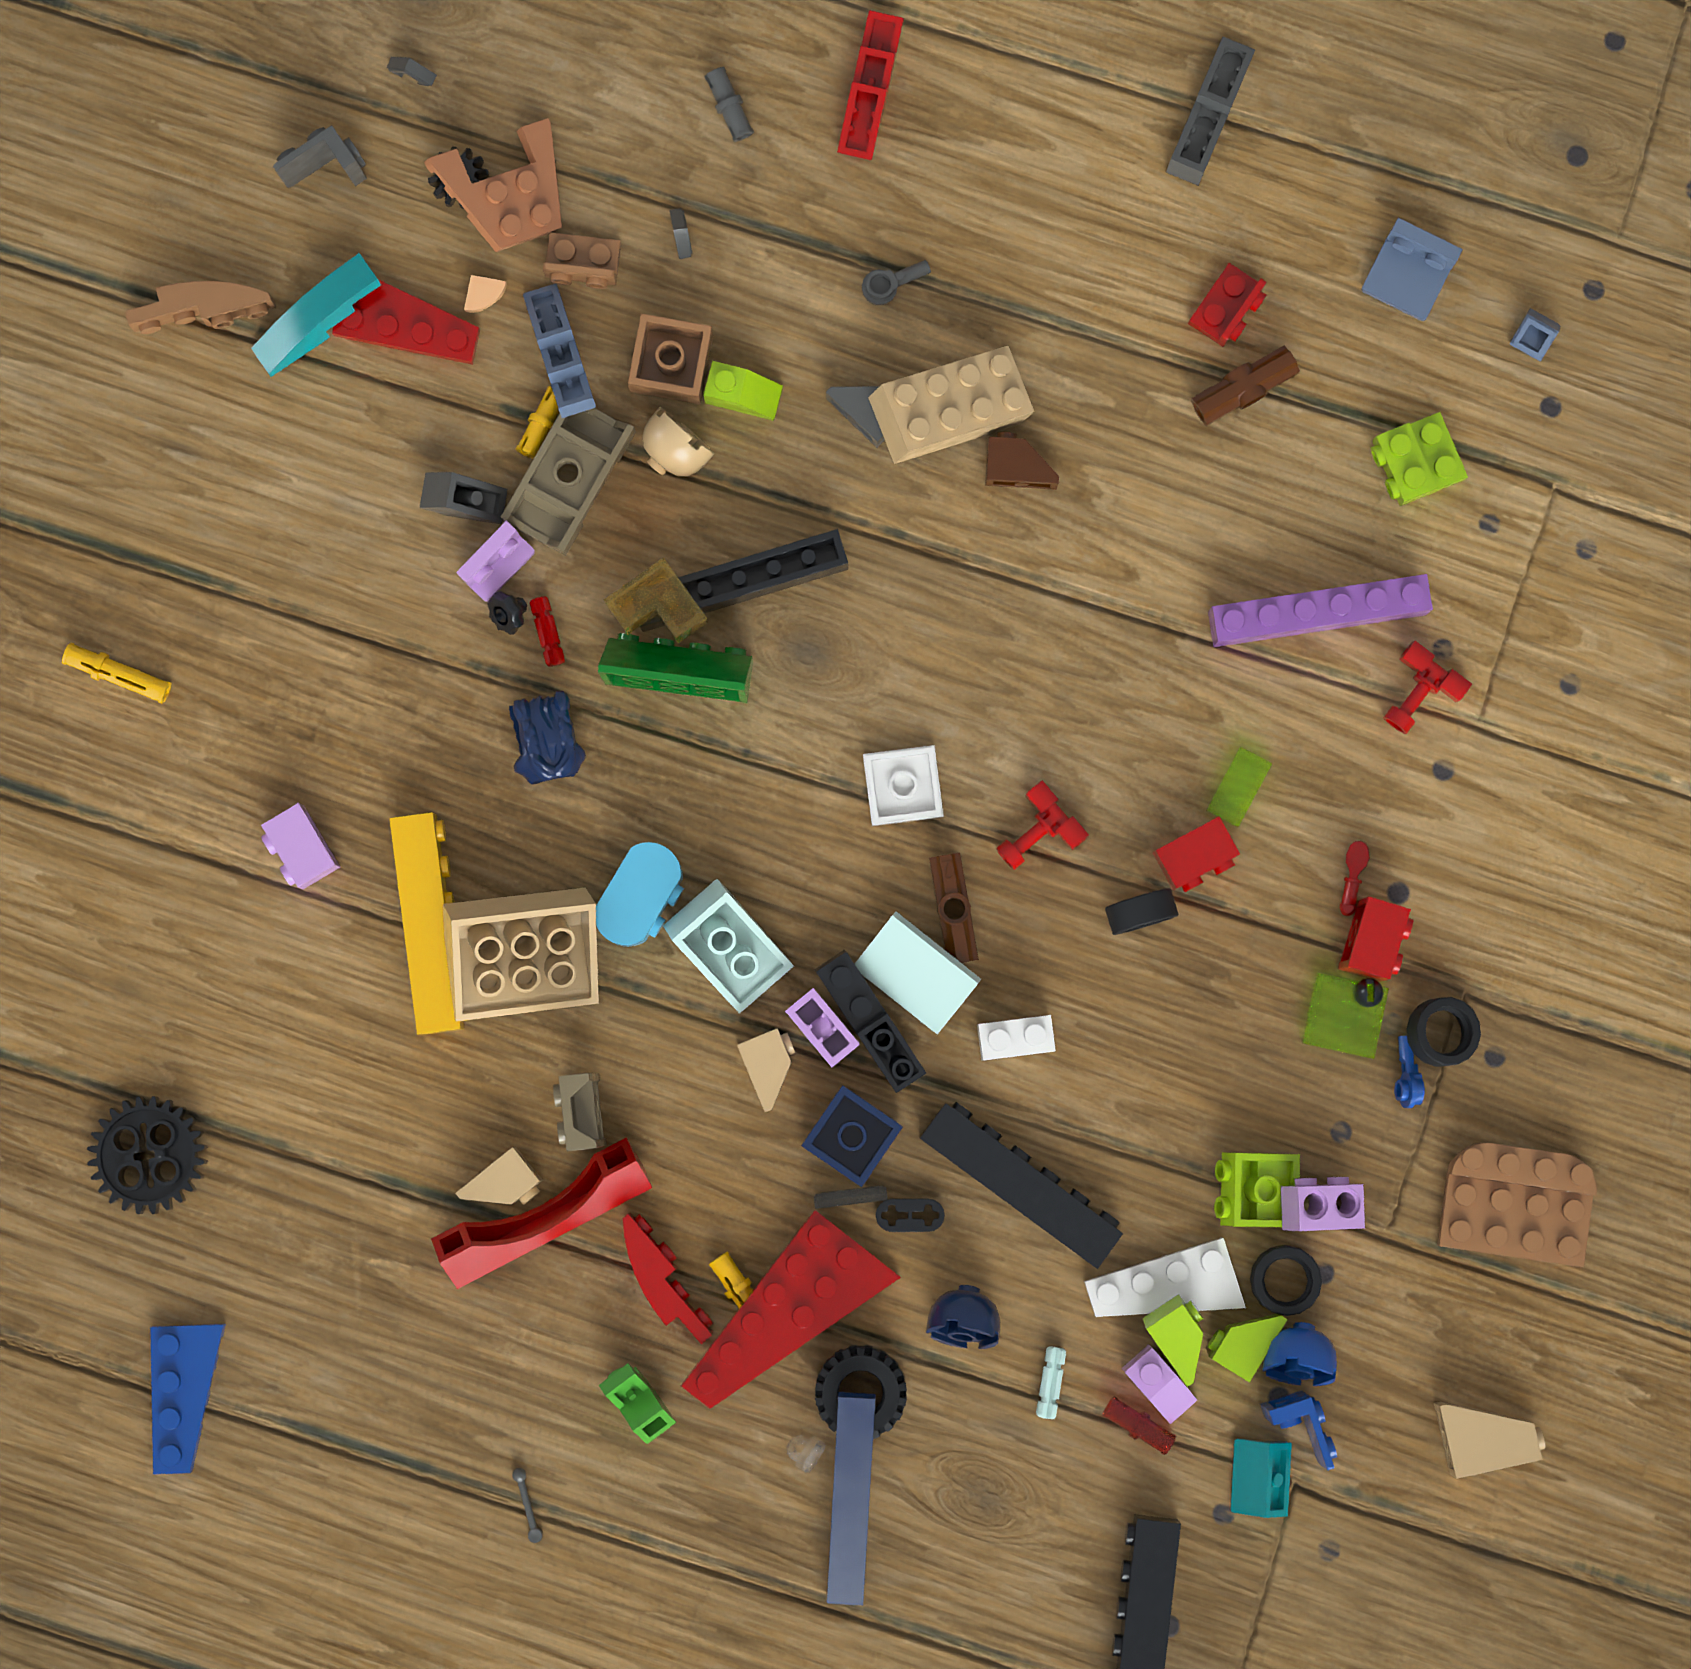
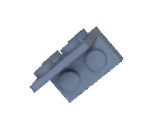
[1361,218,1463,321]

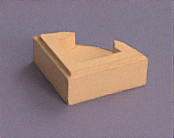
[464,275,507,313]

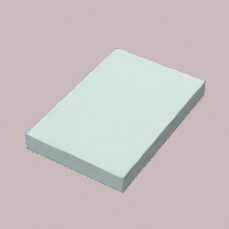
[855,912,981,1034]

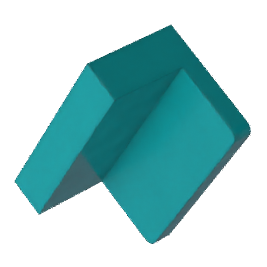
[1231,1439,1292,1518]

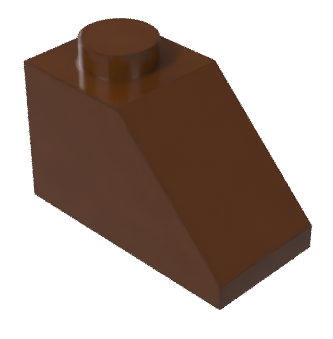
[985,432,1059,490]

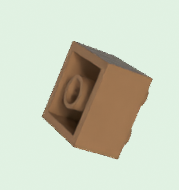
[628,313,714,405]

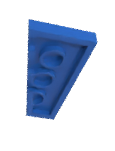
[150,1324,226,1474]

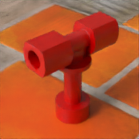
[1383,641,1472,734]
[995,780,1089,870]

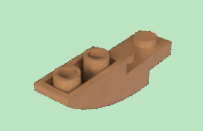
[124,281,276,334]

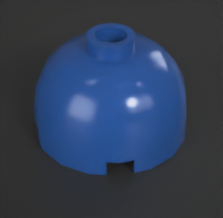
[1263,1322,1337,1386]

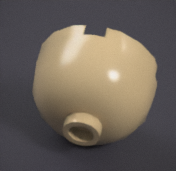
[642,407,715,476]

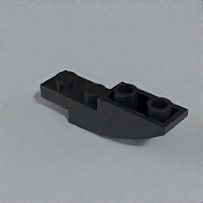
[814,949,926,1093]

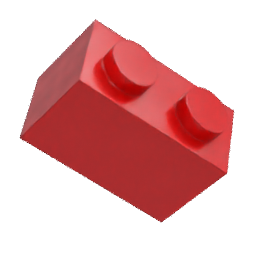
[1153,816,1240,892]

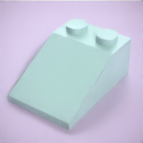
[663,879,794,1014]

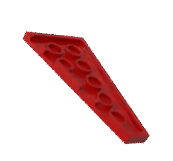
[680,1210,901,1409]

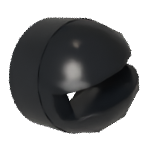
[1353,978,1384,1008]

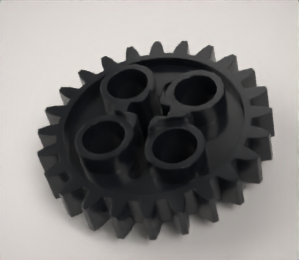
[87,1096,208,1214]

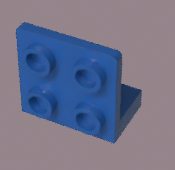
[1260,1390,1337,1471]

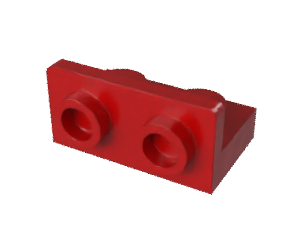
[1188,263,1267,347]

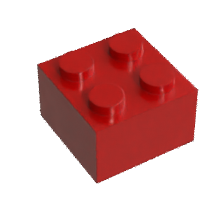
[1338,896,1414,982]

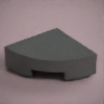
[386,56,437,87]
[669,208,693,259]

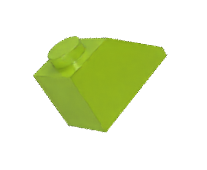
[704,360,783,421]
[1143,1294,1203,1387]
[1207,1314,1288,1383]

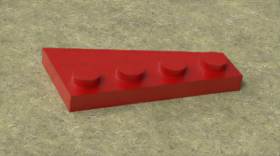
[332,279,480,365]

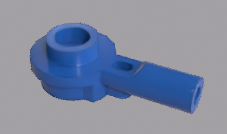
[1394,1036,1425,1109]

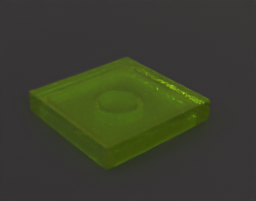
[1302,973,1389,1059]

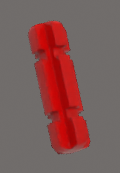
[529,596,565,667]

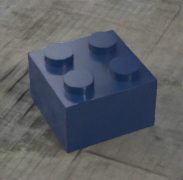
[801,1085,903,1187]

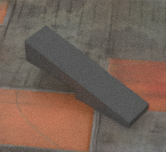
[1166,37,1255,186]

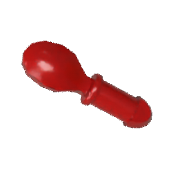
[1339,841,1370,916]

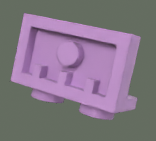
[456,520,535,602]

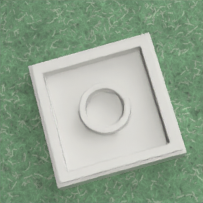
[863,745,944,826]

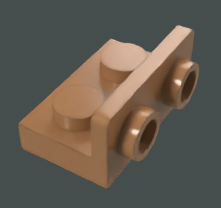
[543,232,621,289]

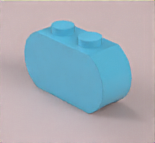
[596,842,684,947]

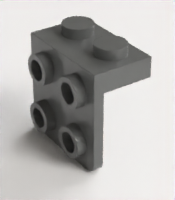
[273,125,367,188]

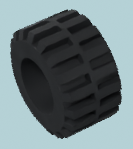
[815,1345,907,1439]

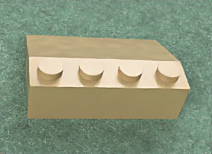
[443,887,599,1022]

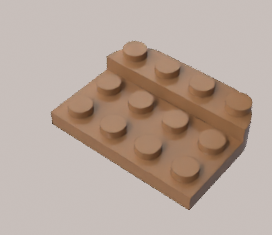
[1437,1142,1597,1268]

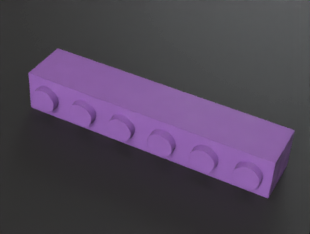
[1208,574,1433,647]

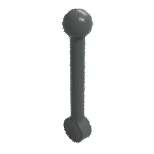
[512,1468,543,1543]

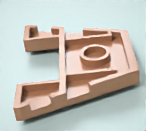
[424,118,562,252]

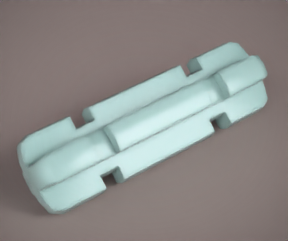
[1036,1346,1066,1419]

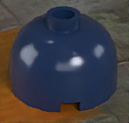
[926,1285,1000,1349]

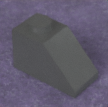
[826,386,885,448]
[419,472,508,524]

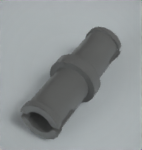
[704,67,754,142]

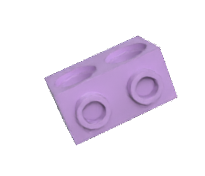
[1281,1177,1365,1231]

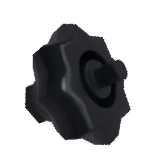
[487,591,527,635]

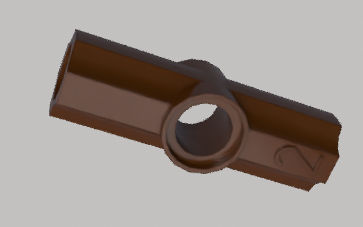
[1191,345,1300,426]
[929,853,979,963]

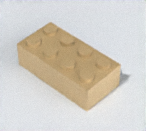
[868,346,1035,464]

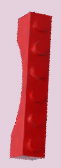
[431,1137,652,1289]

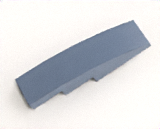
[523,284,596,418]

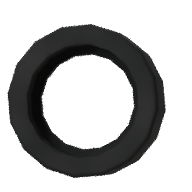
[1105,888,1179,935]
[1406,997,1481,1067]
[1250,1245,1322,1316]

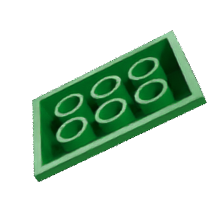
[598,633,753,703]

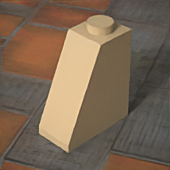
[1434,1401,1545,1479]

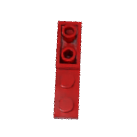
[622,1212,714,1344]

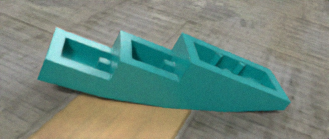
[251,253,381,377]

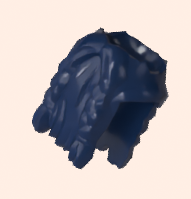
[509,691,586,784]

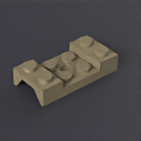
[501,408,636,556]
[553,1073,607,1151]

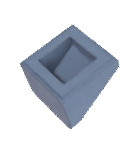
[1510,308,1561,362]

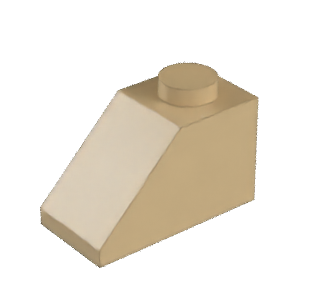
[737,1028,796,1113]
[455,1147,543,1205]

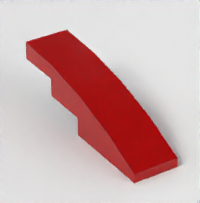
[837,10,904,160]

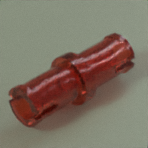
[1102,1396,1176,1455]

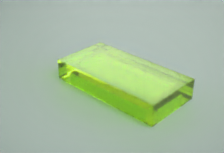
[1206,747,1272,828]

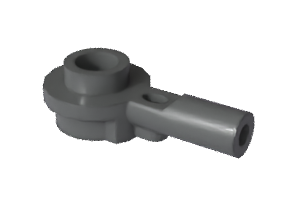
[862,260,931,305]

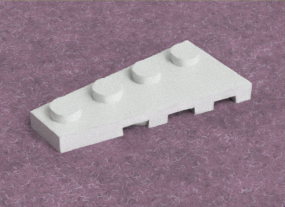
[1084,1238,1246,1317]

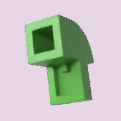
[599,1363,676,1444]

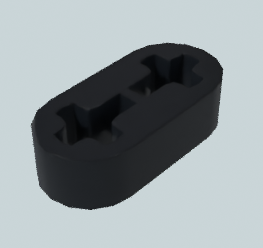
[876,1198,945,1232]

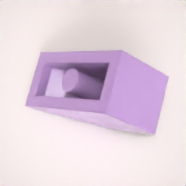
[1121,1344,1197,1424]

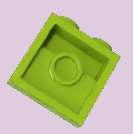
[1371,412,1468,506]
[1214,1152,1300,1227]

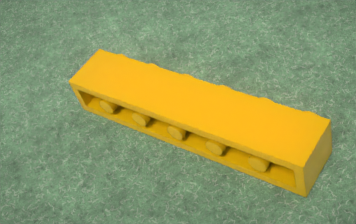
[389,812,469,1035]

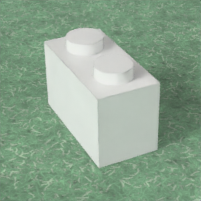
[977,1015,1056,1061]

